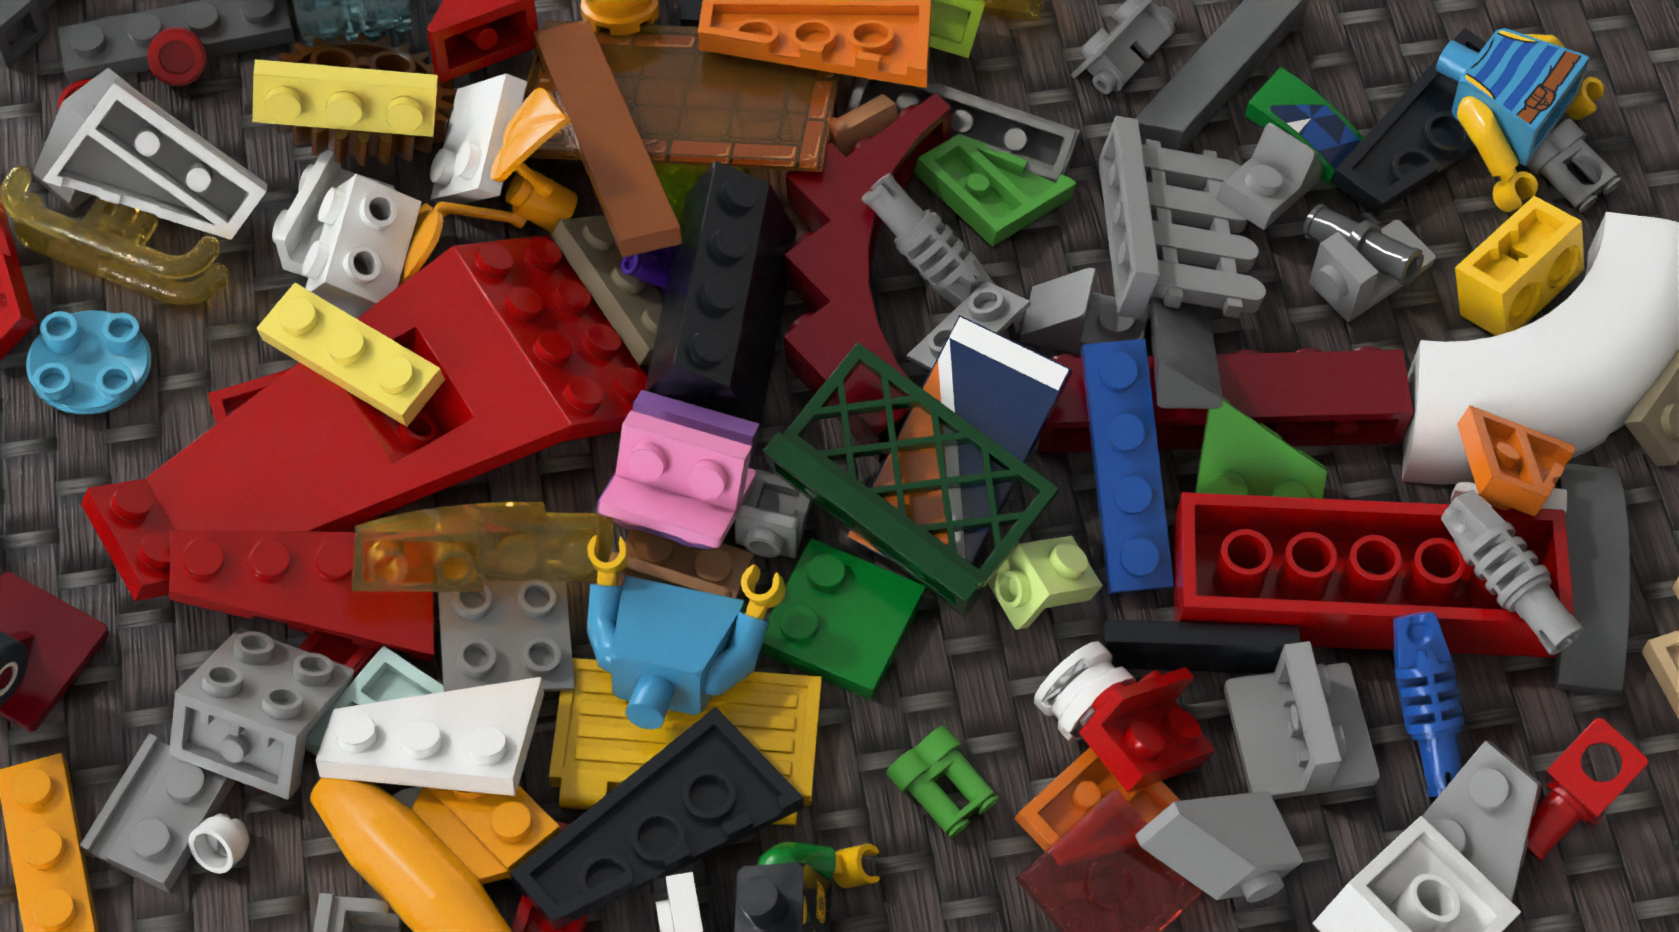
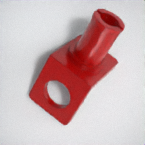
[1527,718,1648,862]

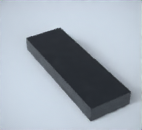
[1100,619,1300,674]

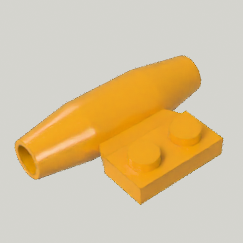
[310,777,561,932]

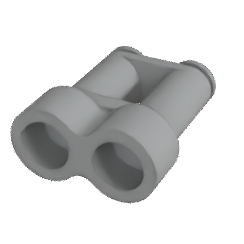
[1526,118,1622,213]

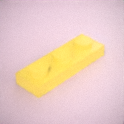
[252,59,438,137]
[256,283,445,427]

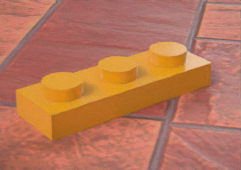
[0,753,99,932]

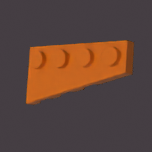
[698,0,931,88]

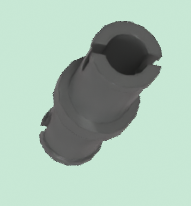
[1303,204,1424,285]

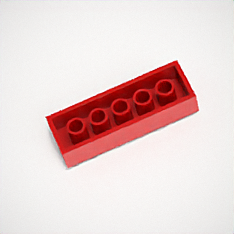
[1172,492,1574,658]

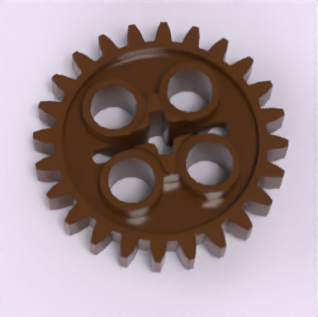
[277,32,457,166]

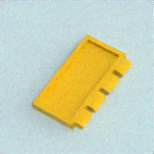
[549,658,822,826]

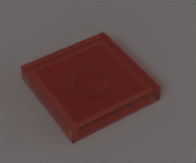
[1015,788,1204,932]

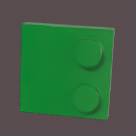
[760,538,926,701]

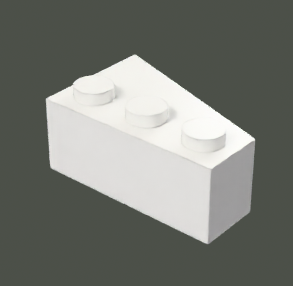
[42,78,267,240]

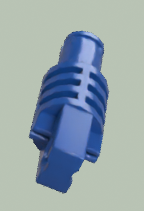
[1393,611,1465,797]

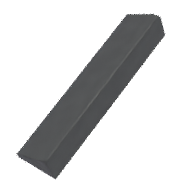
[1135,0,1309,151]
[846,77,1083,183]
[1149,297,1223,409]

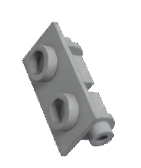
[1070,0,1176,94]
[906,280,1031,379]

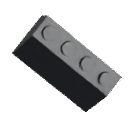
[644,160,797,433]

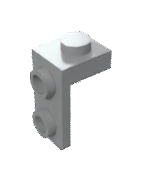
[1308,220,1435,323]

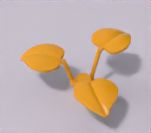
[397,88,578,288]

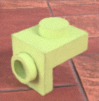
[988,536,1103,630]

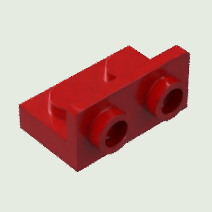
[1078,667,1216,793]

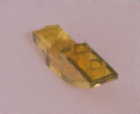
[352,502,614,592]

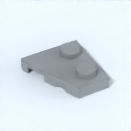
[1422,740,1542,903]

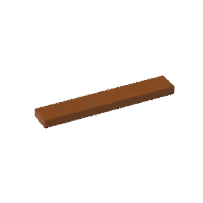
[533,19,682,258]

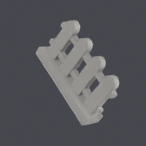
[1098,116,1266,320]

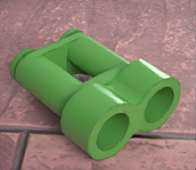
[886,725,1000,839]

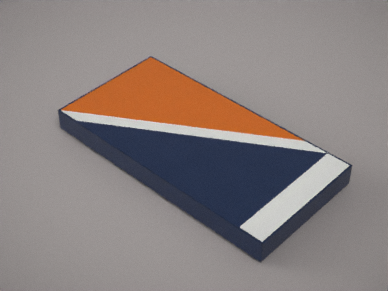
[846,315,1072,565]

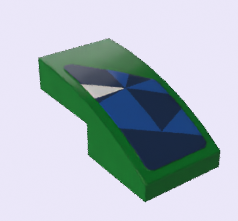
[1245,67,1364,189]

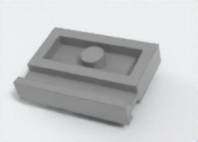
[80,734,236,893]

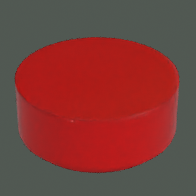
[147,27,207,86]

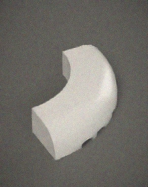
[1402,212,1679,485]

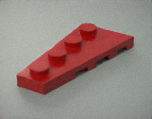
[169,530,434,663]

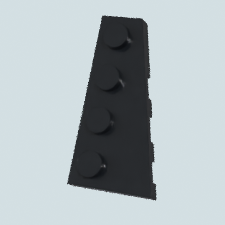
[1330,28,1486,215]
[510,707,804,930]

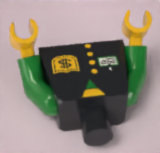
[734,842,880,932]

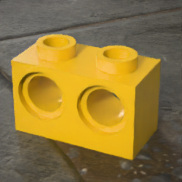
[1455,196,1585,336]

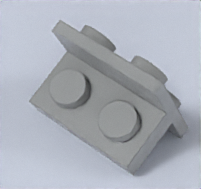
[1224,641,1380,800]

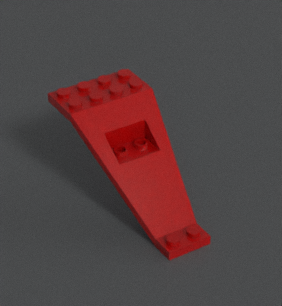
[81,235,647,601]

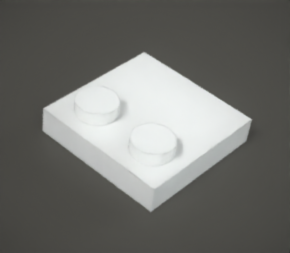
[430,74,527,204]

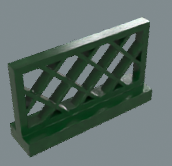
[763,342,1059,616]

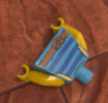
[1435,28,1604,212]

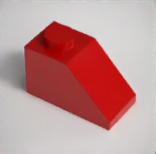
[427,0,539,84]

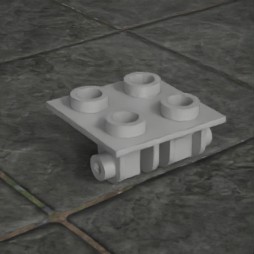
[437,573,575,692]

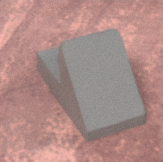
[1216,123,1323,230]
[1020,268,1150,354]

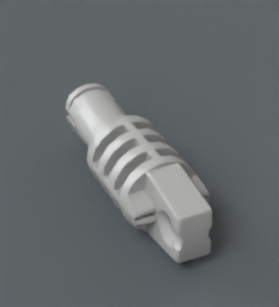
[861,173,994,308]
[1441,490,1584,655]

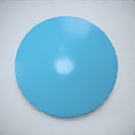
[26,310,151,415]

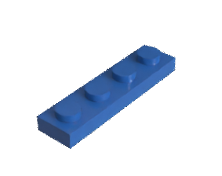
[1081,339,1174,595]

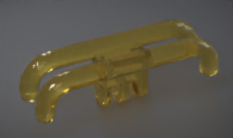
[0,165,229,306]

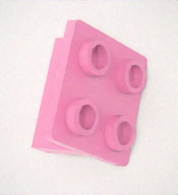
[599,411,756,548]

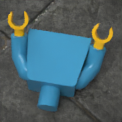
[587,535,786,729]

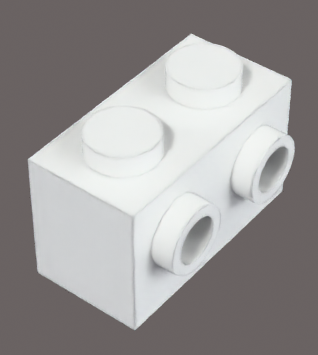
[302,174,422,319]

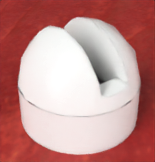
[188,813,249,874]

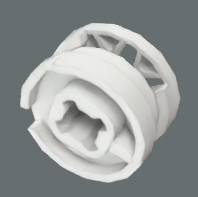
[1034,641,1136,742]

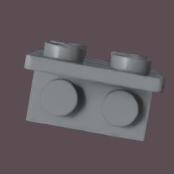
[169,628,354,800]

